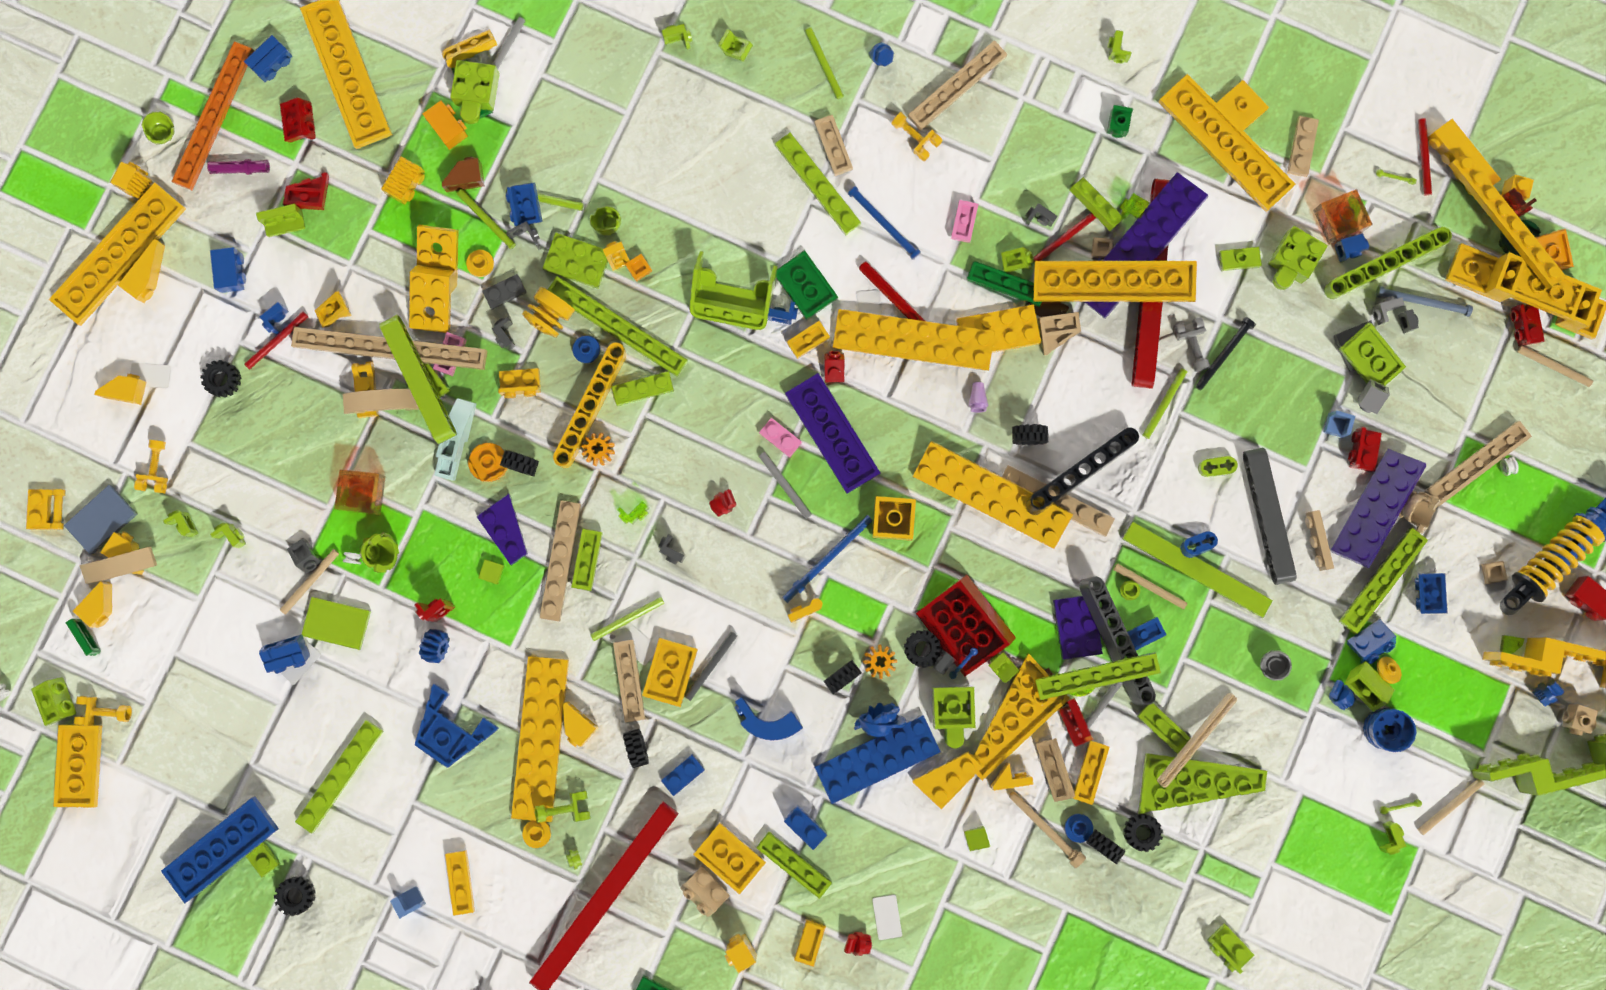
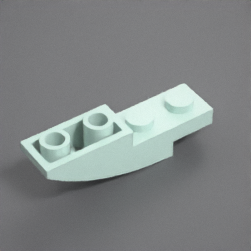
[434,398,477,481]

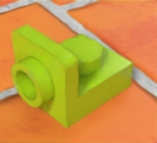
[1001,247,1034,273]
[163,510,199,537]

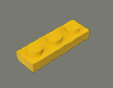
[603,241,629,271]
[1073,741,1110,805]
[445,850,475,916]

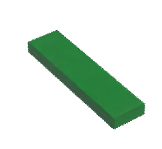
[966,261,1042,307]

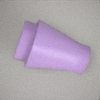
[969,382,988,413]

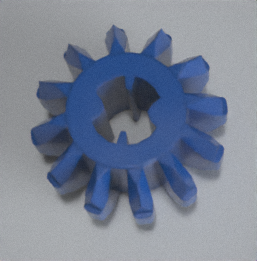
[419,629,450,663]

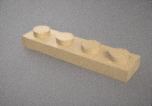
[613,640,646,723]

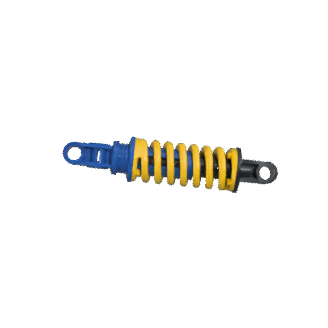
[1499,498,1606,615]

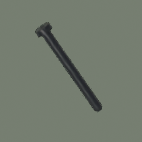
[1196,317,1256,390]

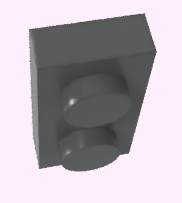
[482,274,527,309]

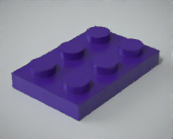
[1053,596,1103,660]

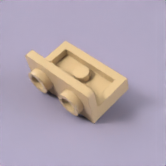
[680,866,730,917]

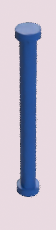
[848,186,921,260]

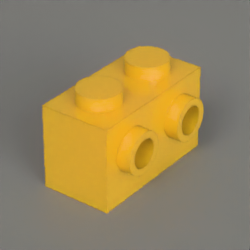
[725,933,757,974]

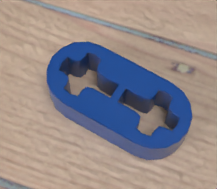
[1180,531,1218,558]

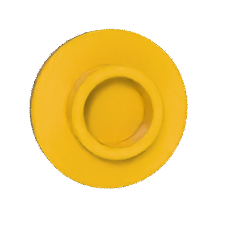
[466,250,494,277]
[1377,656,1402,684]
[522,820,551,848]

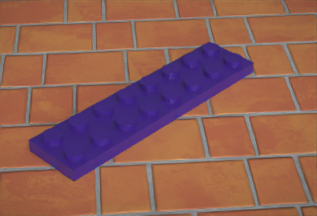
[1084,172,1209,319]

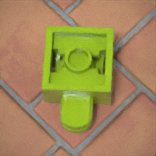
[450,60,500,124]
[1268,226,1328,290]
[932,686,976,749]

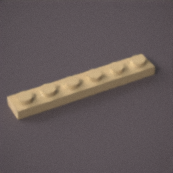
[908,40,1007,131]
[1424,421,1532,507]
[1002,465,1115,537]
[540,501,581,622]

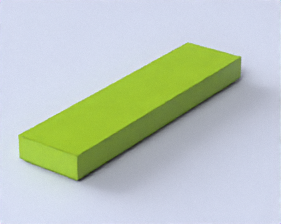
[756,831,832,899]

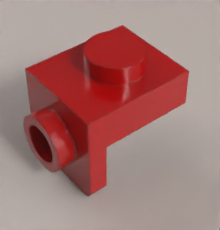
[824,351,845,382]

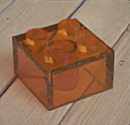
[1313,189,1373,245]
[334,469,386,515]

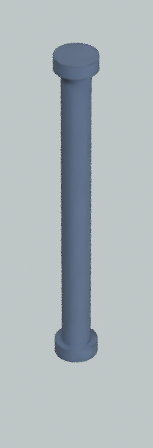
[1376,285,1473,317]

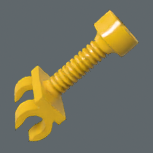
[891,112,943,162]
[134,440,168,494]
[74,696,132,725]

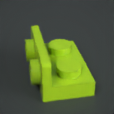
[256,204,306,237]
[31,677,76,726]
[1207,924,1254,974]

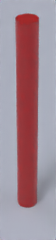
[1418,118,1432,196]
[1033,213,1096,263]
[244,311,309,370]

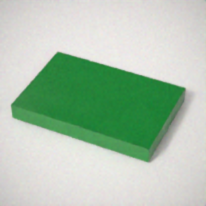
[776,250,839,321]

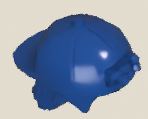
[854,702,906,737]

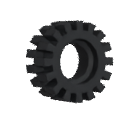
[200,360,241,398]
[1012,424,1049,445]
[500,450,539,477]
[904,630,942,668]
[823,660,862,694]
[623,729,649,768]
[1123,813,1163,852]
[1086,829,1126,865]
[274,876,316,916]

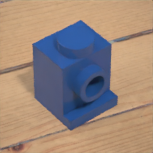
[1334,234,1369,263]

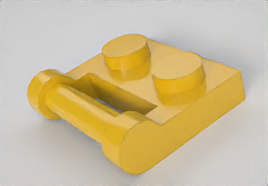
[26,489,66,530]
[788,598,822,623]

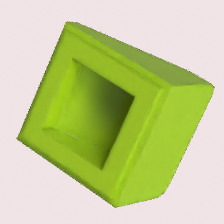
[964,826,991,851]

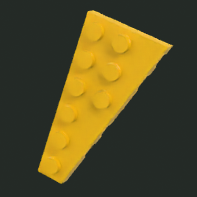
[973,654,1070,781]

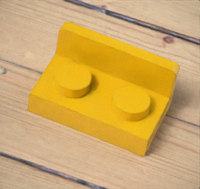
[498,368,541,398]

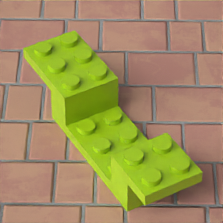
[1472,734,1606,796]

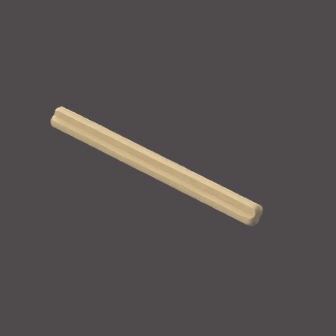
[1157,693,1237,787]

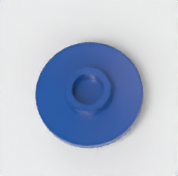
[572,336,600,363]
[1065,814,1093,843]

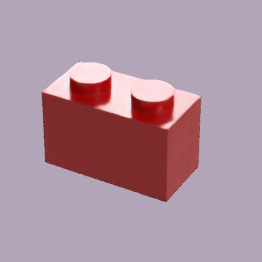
[1565,576,1606,621]

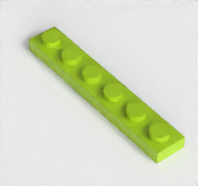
[775,132,861,236]
[1339,528,1428,634]
[1035,652,1161,700]
[295,720,384,834]

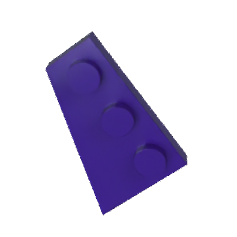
[477,494,528,565]

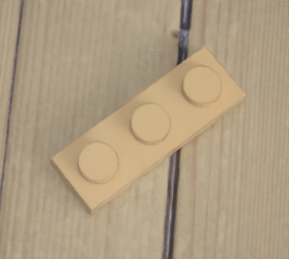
[814,114,853,176]
[1287,116,1319,177]
[1305,510,1334,571]
[1036,738,1075,802]

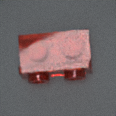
[1502,188,1537,217]

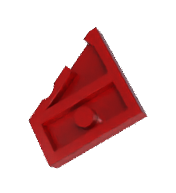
[283,172,329,210]

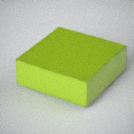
[478,559,505,584]

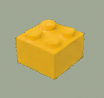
[872,496,916,541]

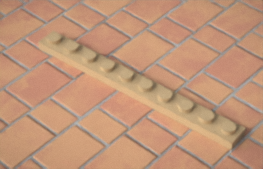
[291,327,487,370]

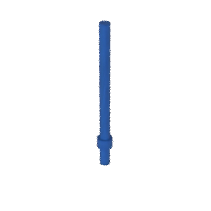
[782,515,873,603]

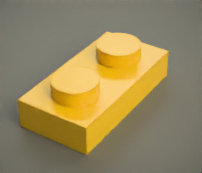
[786,321,830,359]

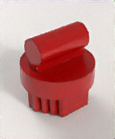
[709,489,737,517]
[844,932,872,956]

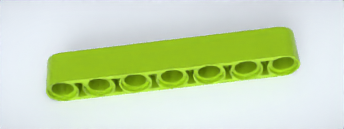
[1324,227,1452,299]
[379,315,457,444]

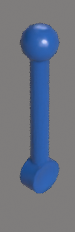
[949,648,978,679]

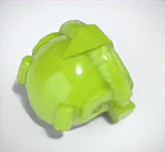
[360,532,399,573]

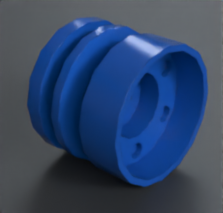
[1363,708,1417,753]

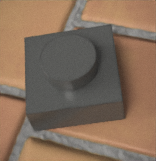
[1398,309,1419,333]

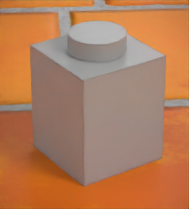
[1358,379,1390,414]

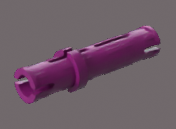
[207,159,270,175]

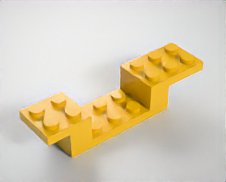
[1445,243,1606,340]
[1482,637,1606,689]

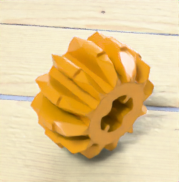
[581,433,615,466]
[863,645,897,679]

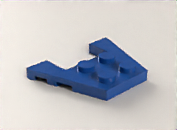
[414,684,499,768]

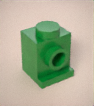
[1107,105,1133,138]

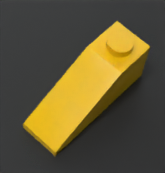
[118,239,165,303]

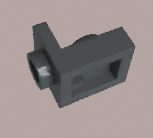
[1025,203,1058,227]
[287,538,322,573]
[932,649,956,675]

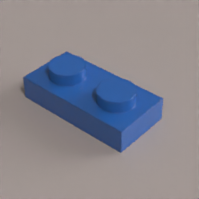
[1127,617,1167,650]
[661,754,705,796]

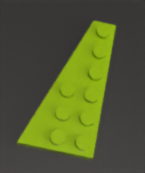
[1138,753,1267,814]

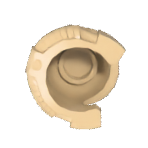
[1399,491,1441,534]

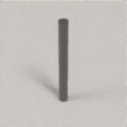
[684,631,738,701]

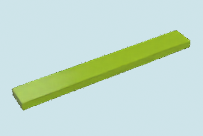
[547,276,688,377]
[1122,522,1273,618]

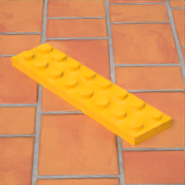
[300,0,392,149]
[1158,74,1296,212]
[49,182,186,326]
[1034,261,1197,302]
[833,309,995,371]
[913,441,1073,549]
[511,656,569,822]

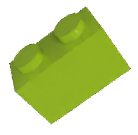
[1345,661,1394,712]

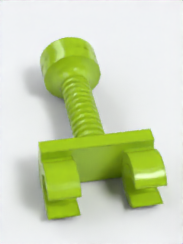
[534,791,591,823]

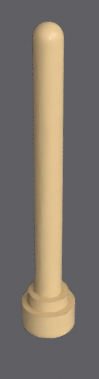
[1009,792,1086,869]

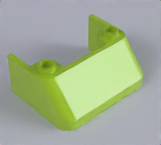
[690,251,778,330]

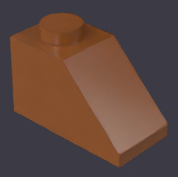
[442,157,485,192]

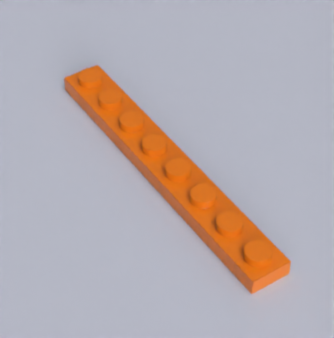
[171,41,254,191]

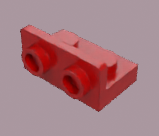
[280,97,316,143]
[1510,304,1545,346]
[1348,427,1382,472]
[414,599,455,623]
[1059,698,1094,747]

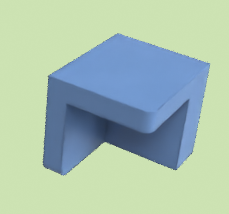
[1323,411,1356,438]
[390,886,426,919]

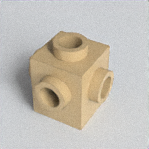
[1562,704,1598,736]

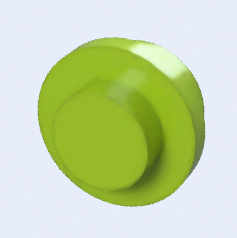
[1120,580,1140,600]
[566,849,582,870]

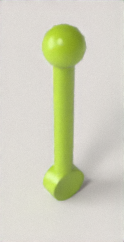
[1376,169,1417,185]
[1379,799,1422,815]

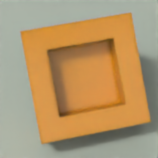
[625,254,652,282]

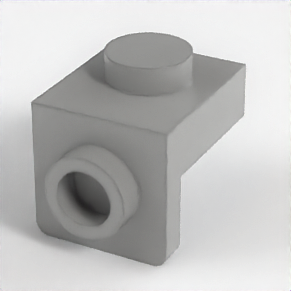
[1373,296,1405,325]

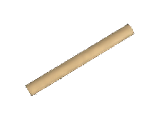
[1517,345,1593,387]
[280,549,339,615]
[1114,563,1187,610]
[1417,779,1484,836]

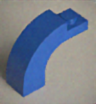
[734,697,803,740]

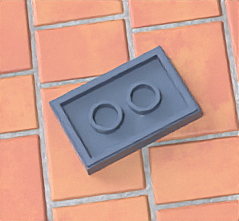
[64,485,137,555]

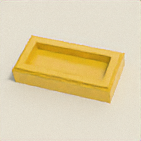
[794,920,826,967]

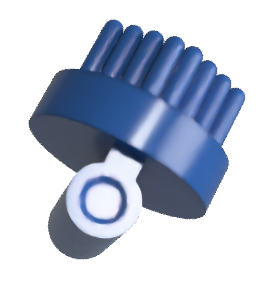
[869,42,894,67]
[1532,679,1564,707]
[1329,680,1356,710]

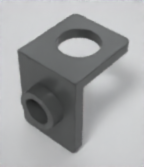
[507,222,541,250]

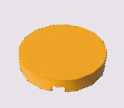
[468,443,508,482]

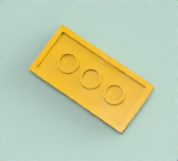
[956,305,1041,353]
[53,725,102,808]

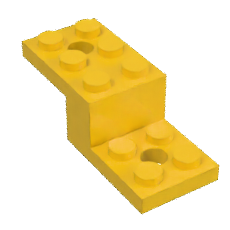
[409,225,458,333]

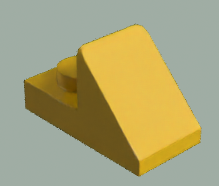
[314,291,351,328]
[990,762,1034,791]

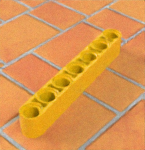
[553,342,627,468]

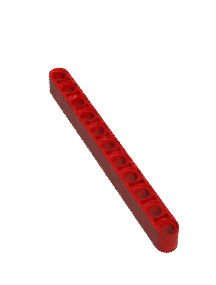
[1131,178,1170,389]
[529,801,679,990]

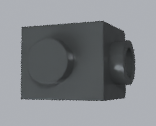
[492,317,515,351]
[658,534,686,565]

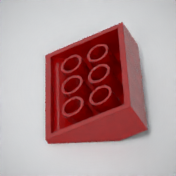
[916,574,1016,677]

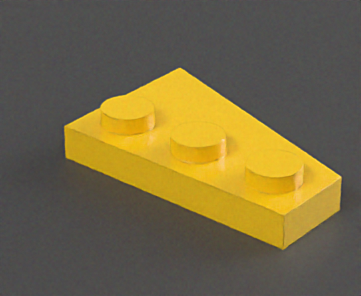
[912,751,983,810]

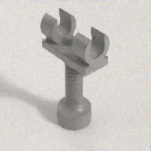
[1174,317,1210,372]

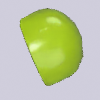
[142,112,175,144]
[590,206,621,236]

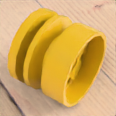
[522,287,575,338]

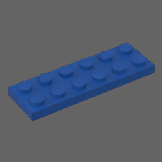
[815,715,941,804]
[161,797,279,904]

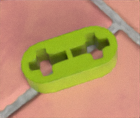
[1198,456,1238,477]

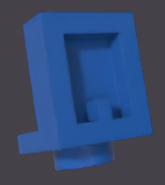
[768,301,798,325]
[260,302,289,334]

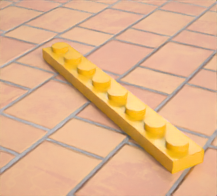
[1449,153,1566,289]

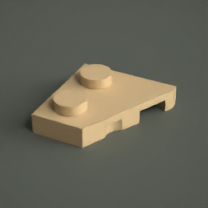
[1038,312,1081,355]

